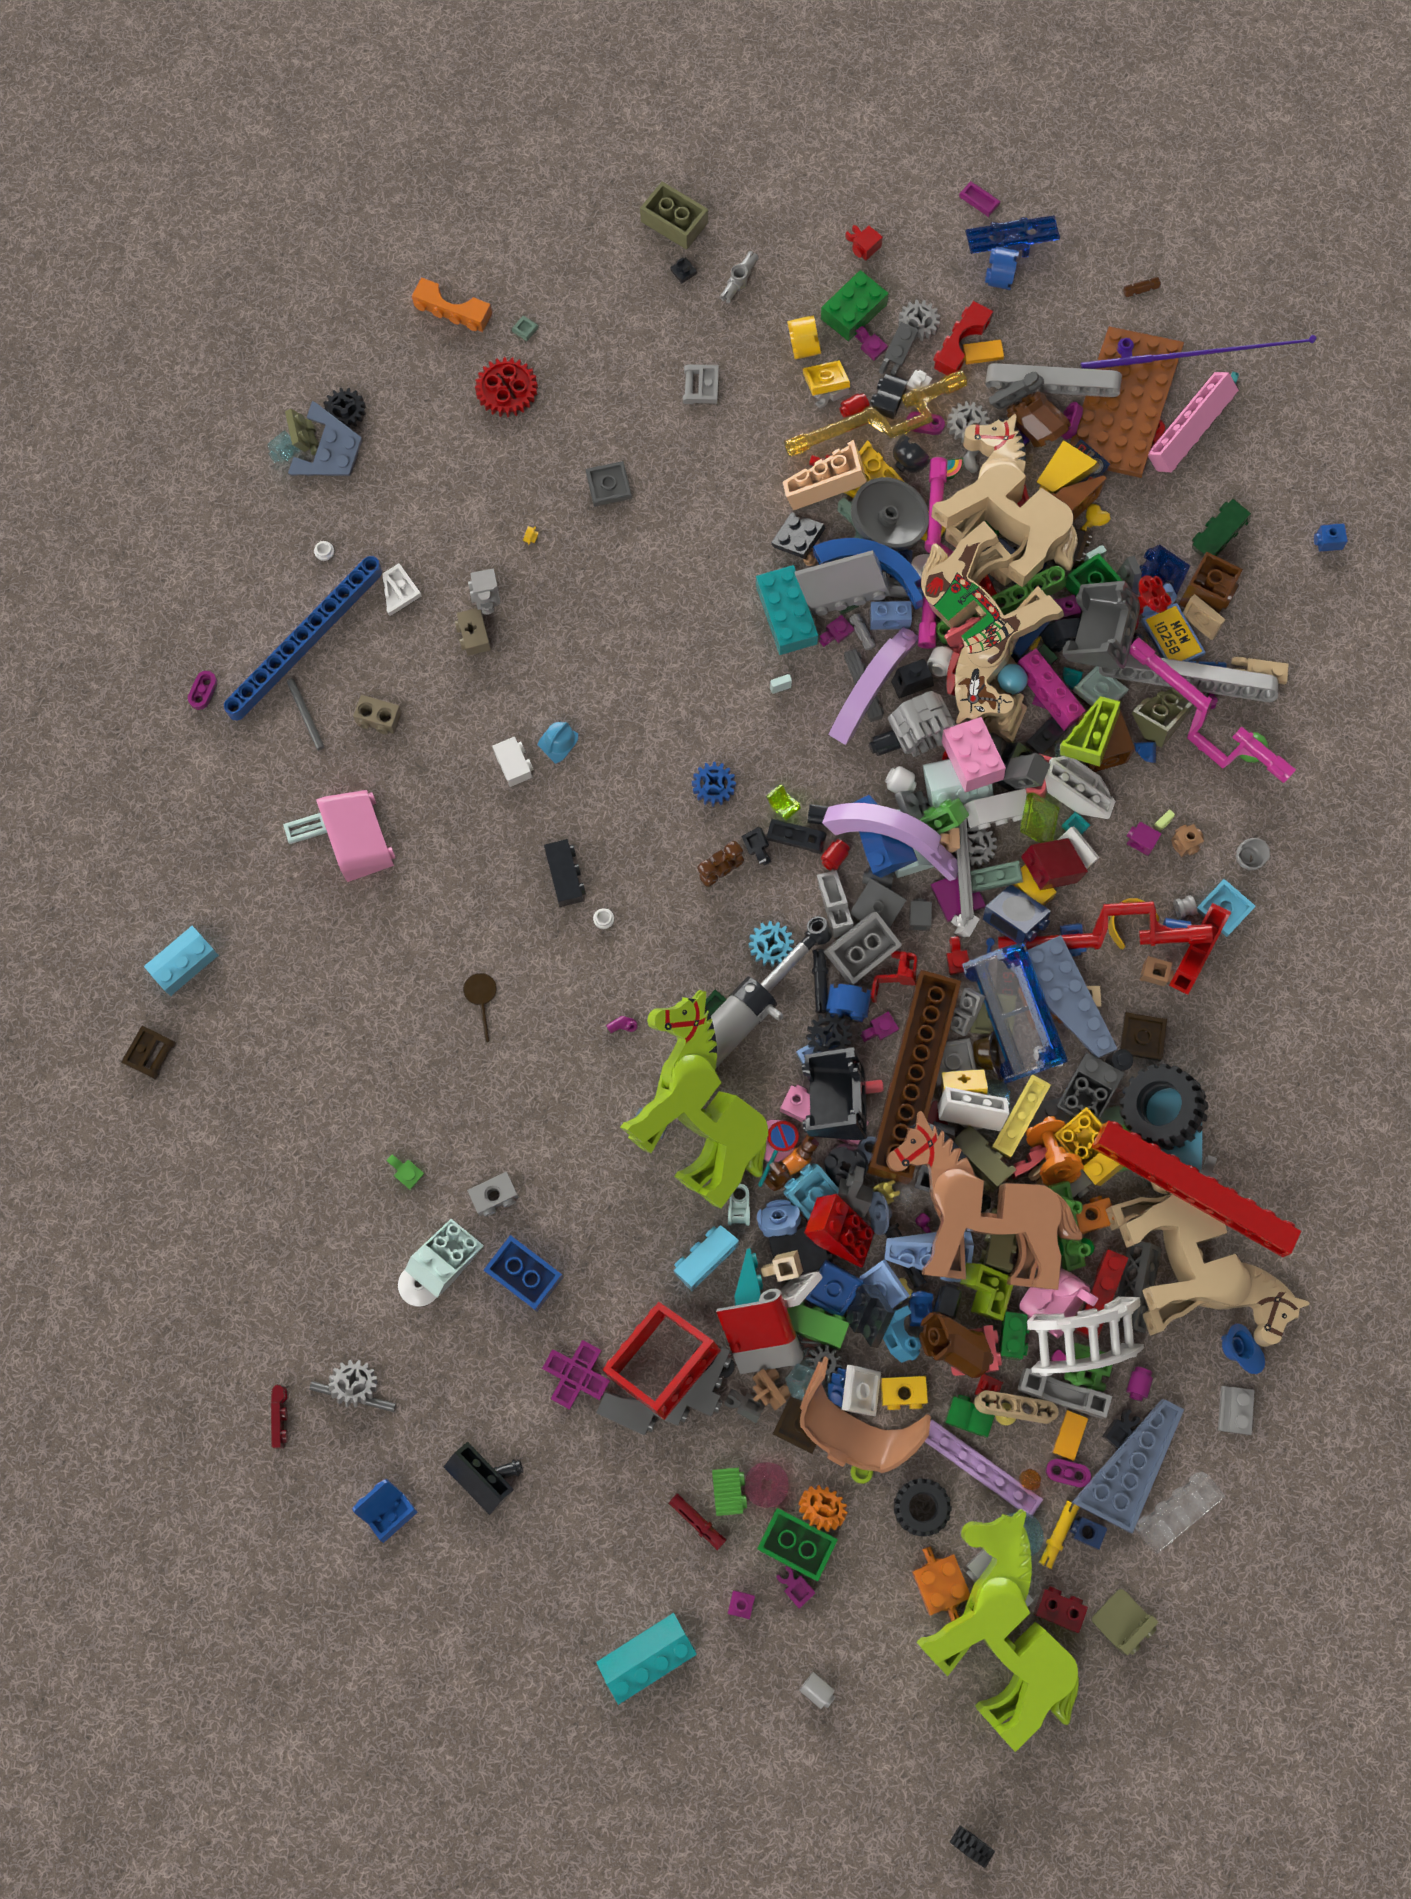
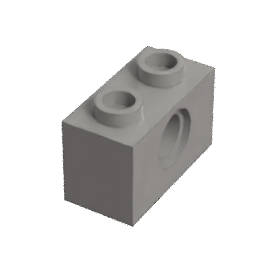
[467,1172,519,1217]

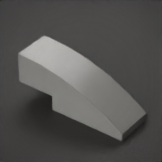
[817,870,854,938]

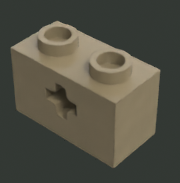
[455,608,491,656]

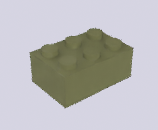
[640,181,708,250]

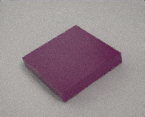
[930,873,986,923]

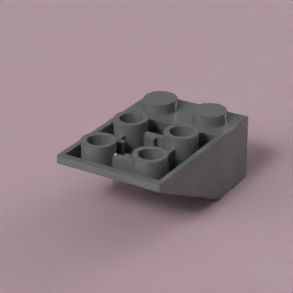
[1057,1052,1124,1119]

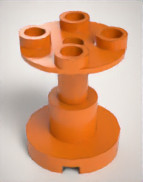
[1025,1116,1084,1186]

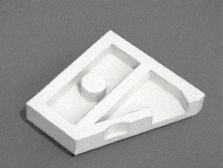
[383,563,421,616]

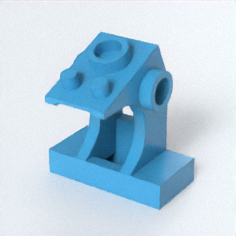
[883,1305,922,1363]

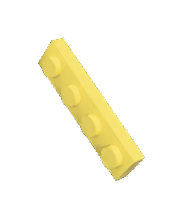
[991,1074,1051,1159]

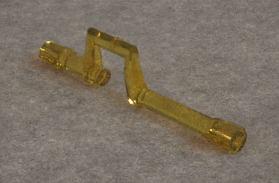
[784,370,967,457]

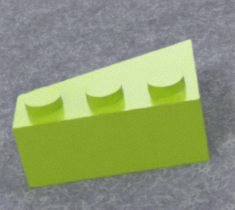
[1060,696,1120,766]

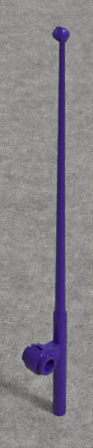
[1080,335,1317,369]

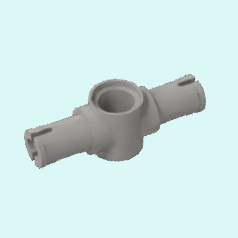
[720,251,759,303]

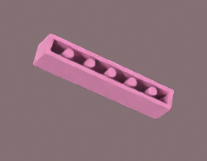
[1148,372,1239,473]

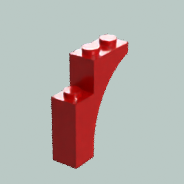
[1169,903,1231,995]

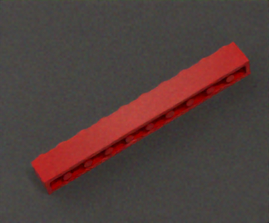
[1091,1121,1301,1258]

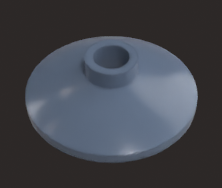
[868,1191,892,1235]

